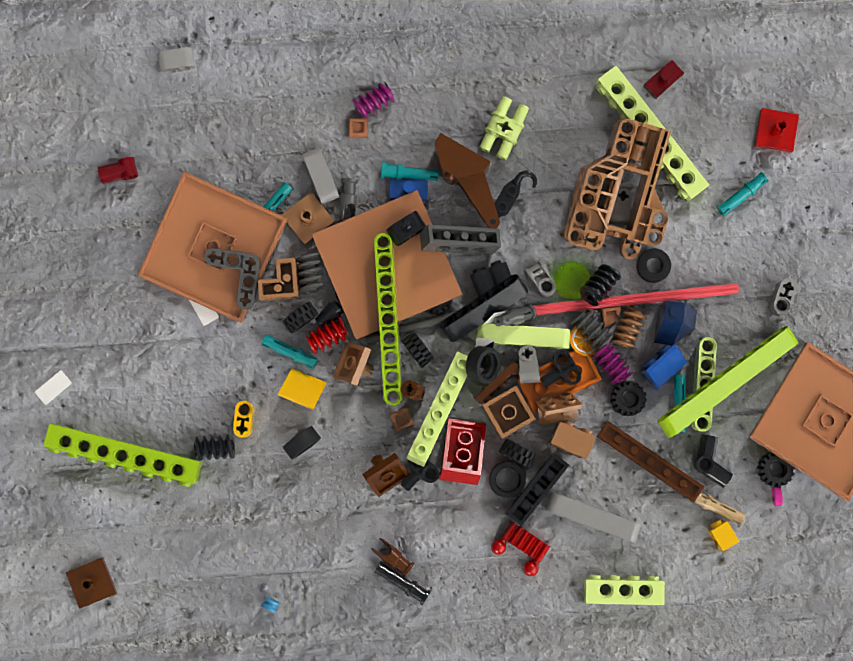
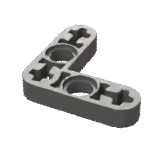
[204,248,261,309]

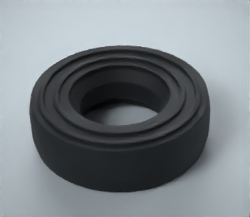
[636,248,671,283]

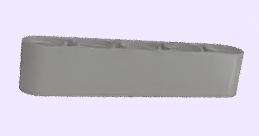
[546,492,641,543]

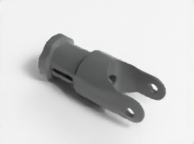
[339,178,358,221]
[494,304,537,326]

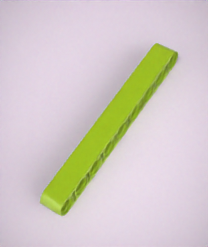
[374,233,403,406]
[657,326,798,438]

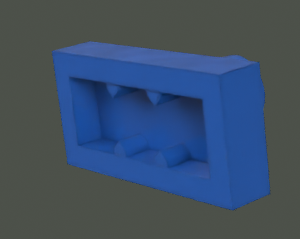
[390,179,428,201]

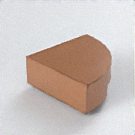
[601,306,621,328]

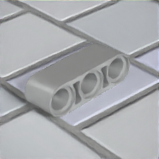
[302,147,340,204]

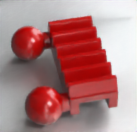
[491,521,550,576]

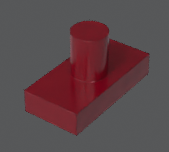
[643,60,685,99]

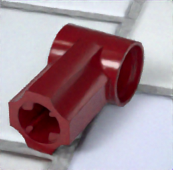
[98,157,138,184]

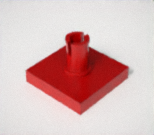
[755,108,799,153]

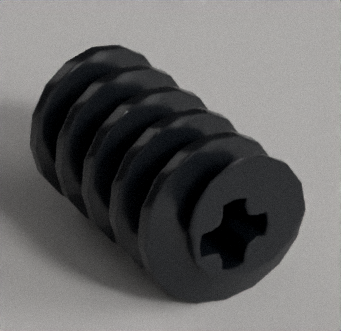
[580,264,621,306]
[194,435,235,460]

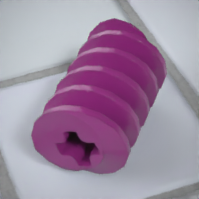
[352,81,395,118]
[593,342,634,384]

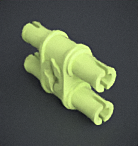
[479,96,529,160]

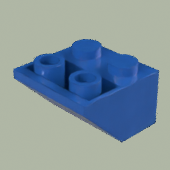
[640,344,687,389]

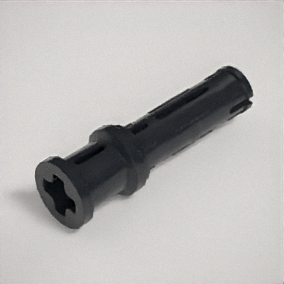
[375,562,431,606]

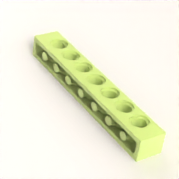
[596,66,709,202]

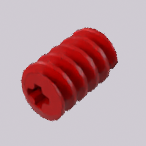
[305,317,348,354]

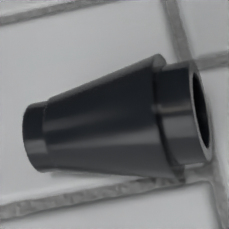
[315,300,344,327]

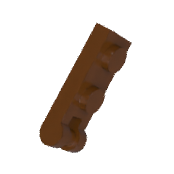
[474,363,519,403]

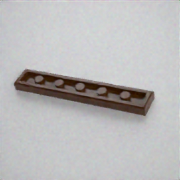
[596,421,705,503]

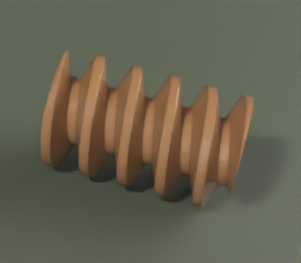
[611,306,647,349]

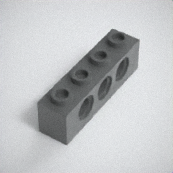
[420,224,501,255]

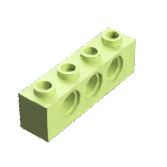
[584,575,665,605]

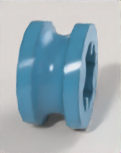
[261,597,280,613]

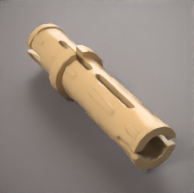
[687,493,746,525]

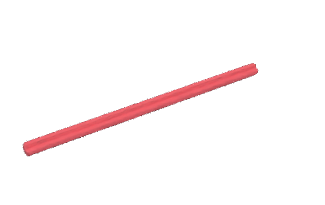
[532,283,739,315]

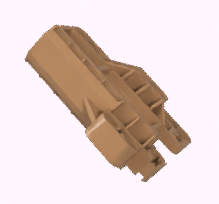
[563,119,671,259]

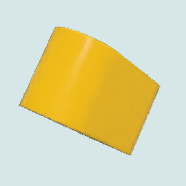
[233,401,255,438]

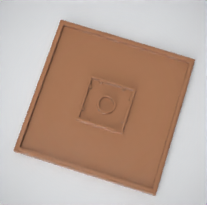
[137,171,289,323]
[312,190,463,340]
[749,342,853,502]

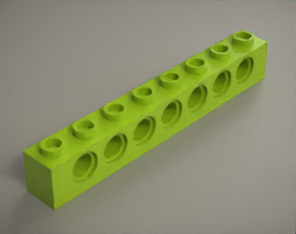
[43,424,202,487]

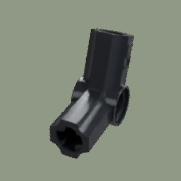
[694,434,733,488]

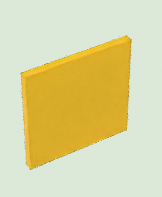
[278,368,327,410]

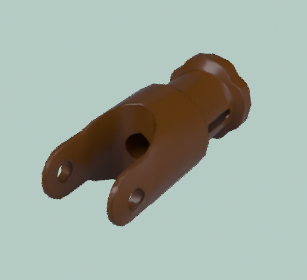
[401,380,426,402]
[371,538,415,577]

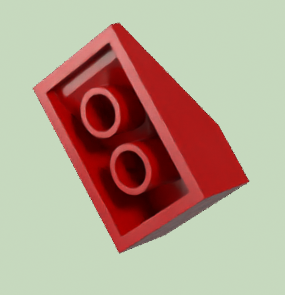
[439,418,486,485]

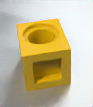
[707,519,740,551]

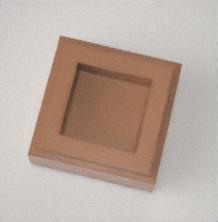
[349,118,368,138]
[389,407,414,432]

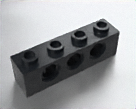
[505,453,569,527]

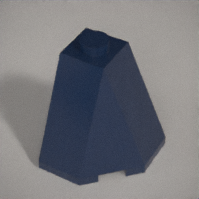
[654,300,697,346]

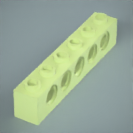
[406,351,468,467]

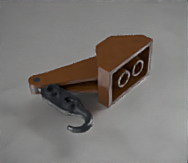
[434,133,537,229]

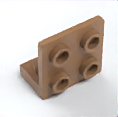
[536,393,582,426]

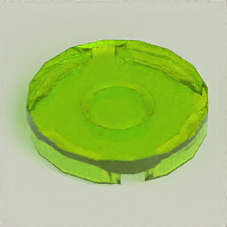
[554,262,591,300]

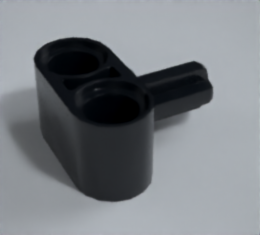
[386,211,426,246]
[540,351,581,387]
[401,459,439,491]

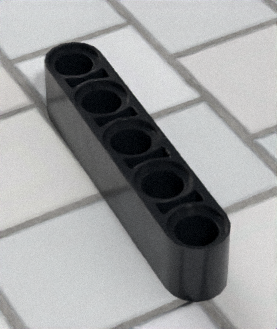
[440,274,528,342]

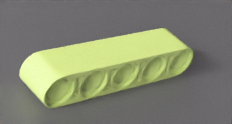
[476,324,570,349]
[691,337,717,432]

